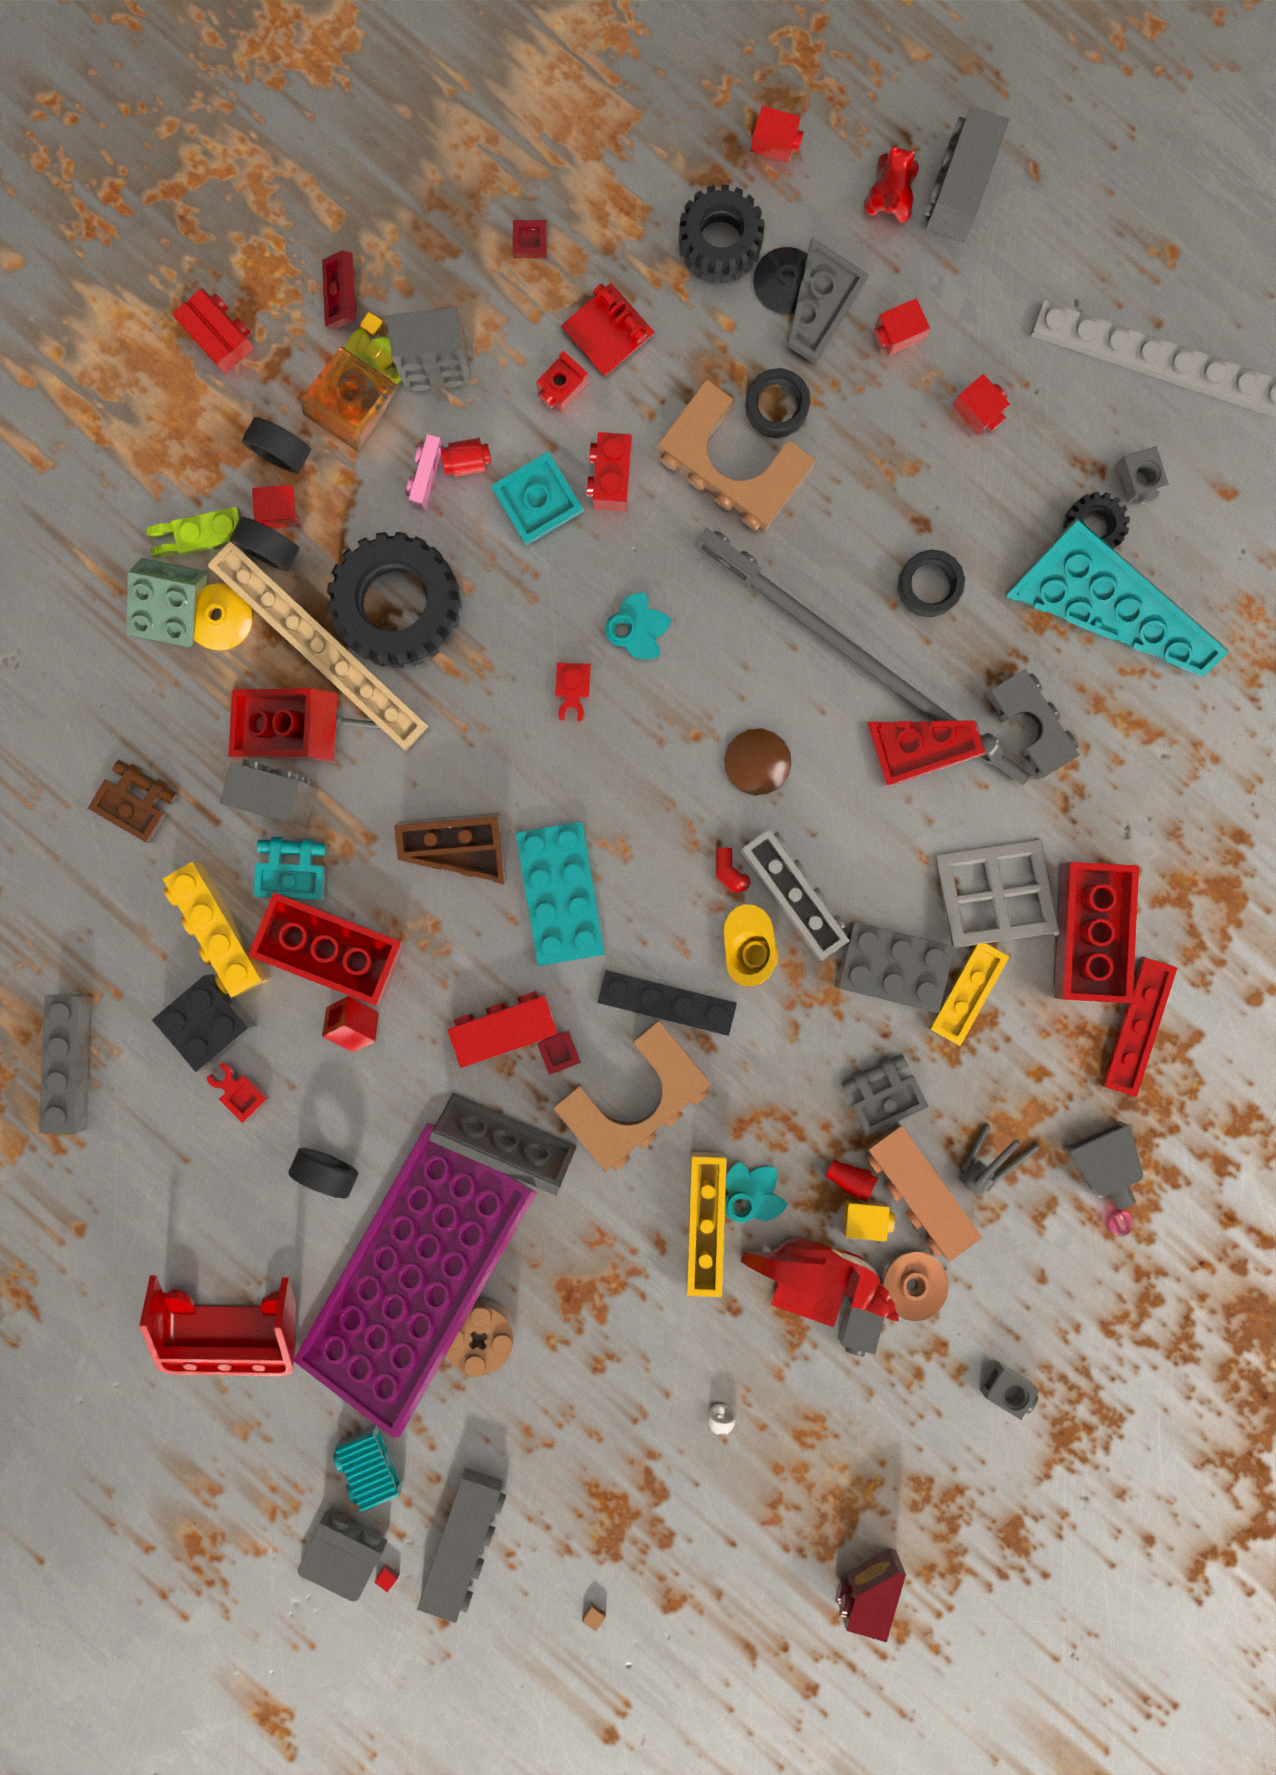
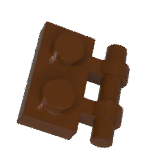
[88,759,178,843]

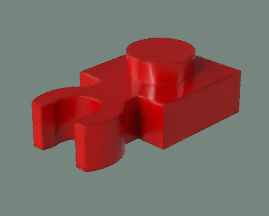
[555,662,591,722]
[206,1062,269,1123]

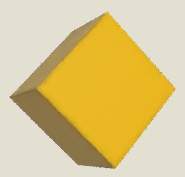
[359,312,384,338]

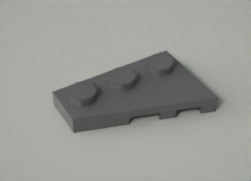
[786,238,869,364]

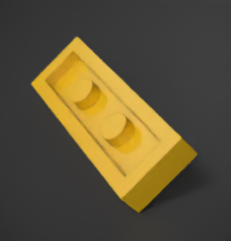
[929,943,1009,1046]

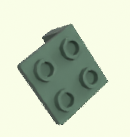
[126,558,208,647]

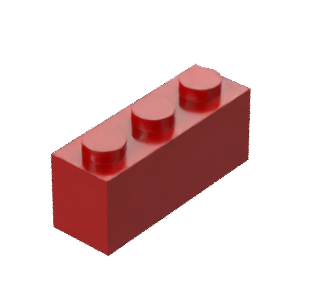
[447,991,559,1068]

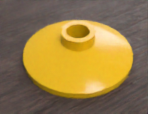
[194,583,253,651]

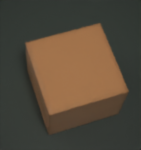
[582,1603,606,1631]

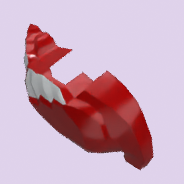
[740,1236,899,1327]

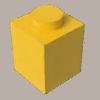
[842,1198,895,1241]

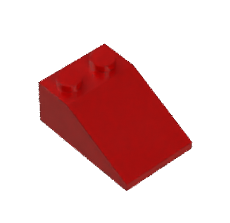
[228,688,338,761]

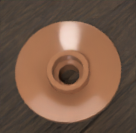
[882,1251,948,1321]

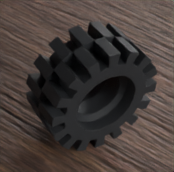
[1063,491,1130,549]

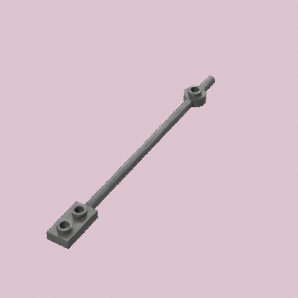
[696,528,1031,786]

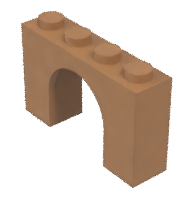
[658,379,816,532]
[553,1019,711,1172]

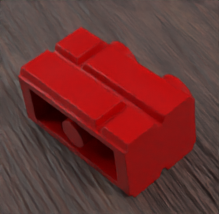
[172,288,253,374]

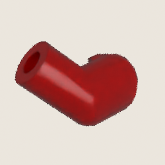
[716,848,751,893]

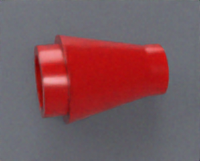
[825,1159,878,1202]

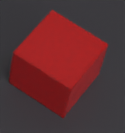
[374,1564,399,1593]

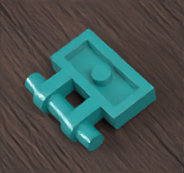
[253,837,327,900]

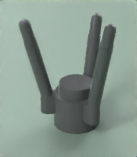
[959,1124,1040,1196]

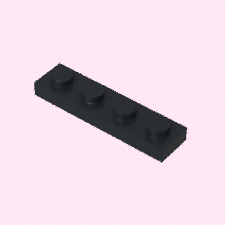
[597,970,737,1036]

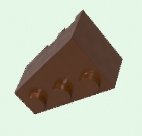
[394,812,507,885]

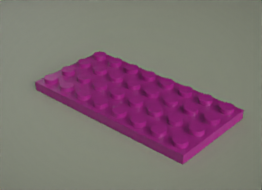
[294,1123,537,1438]

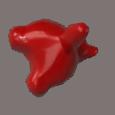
[864,146,919,223]

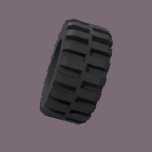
[327,532,462,668]

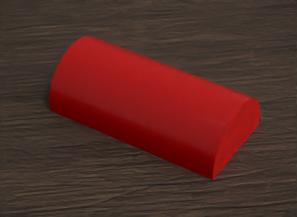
[248,892,403,1006]

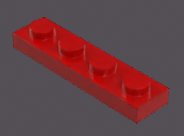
[1101,957,1178,1097]

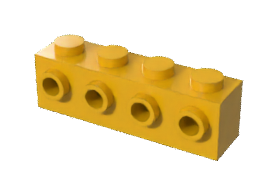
[163,862,269,998]

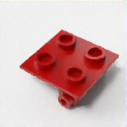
[560,282,655,377]

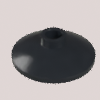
[753,247,807,314]

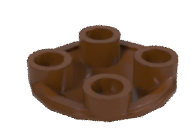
[724,728,792,796]

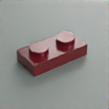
[322,250,357,329]

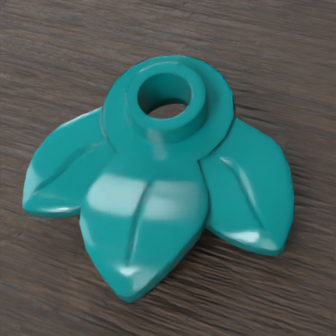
[605,593,672,660]
[725,1162,788,1223]

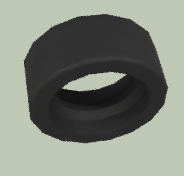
[745,368,811,438]
[242,417,311,474]
[229,517,299,571]
[898,549,965,617]
[288,1148,358,1199]

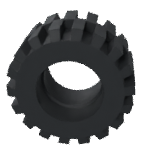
[679,184,765,284]

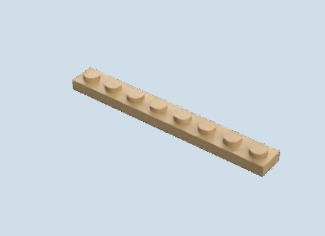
[207,541,429,751]

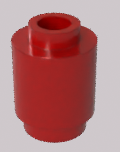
[440,437,492,477]

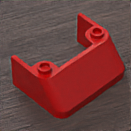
[139,1275,296,1376]

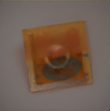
[301,346,398,453]

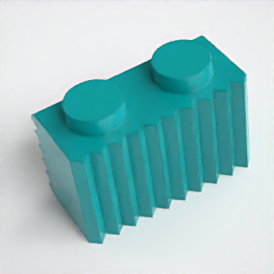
[333,1425,403,1512]

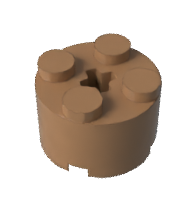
[447,1298,515,1377]

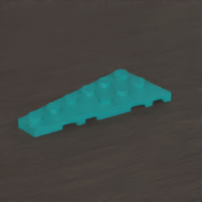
[1005,517,1229,677]

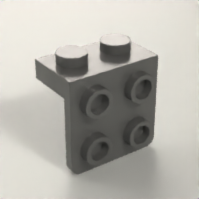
[298,1510,387,1602]

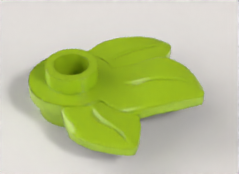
[342,328,401,391]

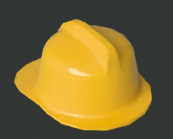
[724,904,779,987]

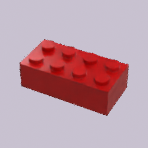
[1054,862,1139,1004]

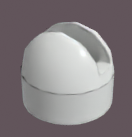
[708,1404,736,1435]

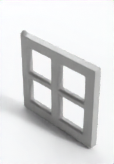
[935,838,1060,948]

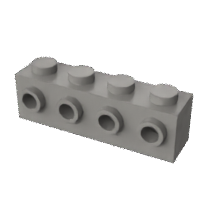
[739,829,850,961]

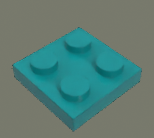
[490,451,584,546]

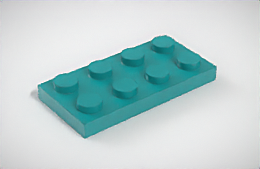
[515,821,605,966]

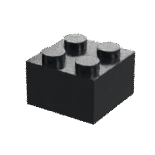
[152,974,257,1072]

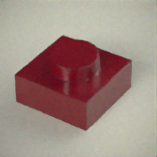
[513,220,547,258]
[537,1031,581,1075]

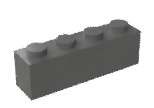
[39,994,92,1134]
[417,1468,506,1623]

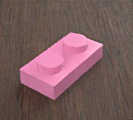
[406,434,444,511]

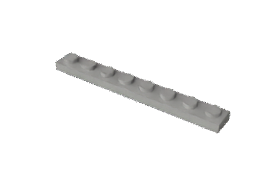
[1031,300,1276,418]

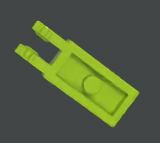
[146,506,241,558]

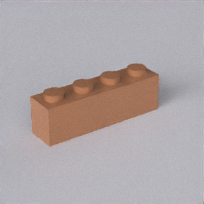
[865,1122,983,1262]

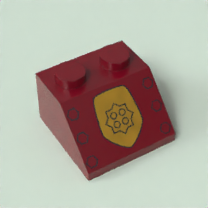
[835,1549,906,1643]

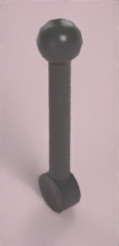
[336,714,381,729]

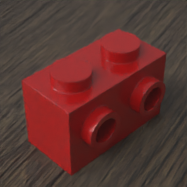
[587,432,632,512]

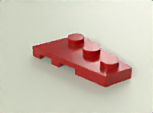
[867,720,987,786]

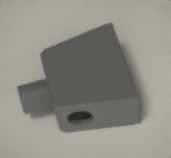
[1062,1121,1144,1209]

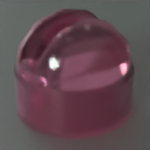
[1104,1208,1134,1236]

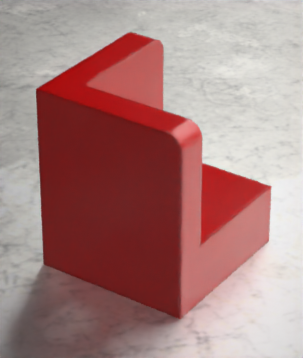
[252,485,301,528]
[322,996,379,1052]

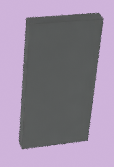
[429,1093,576,1196]

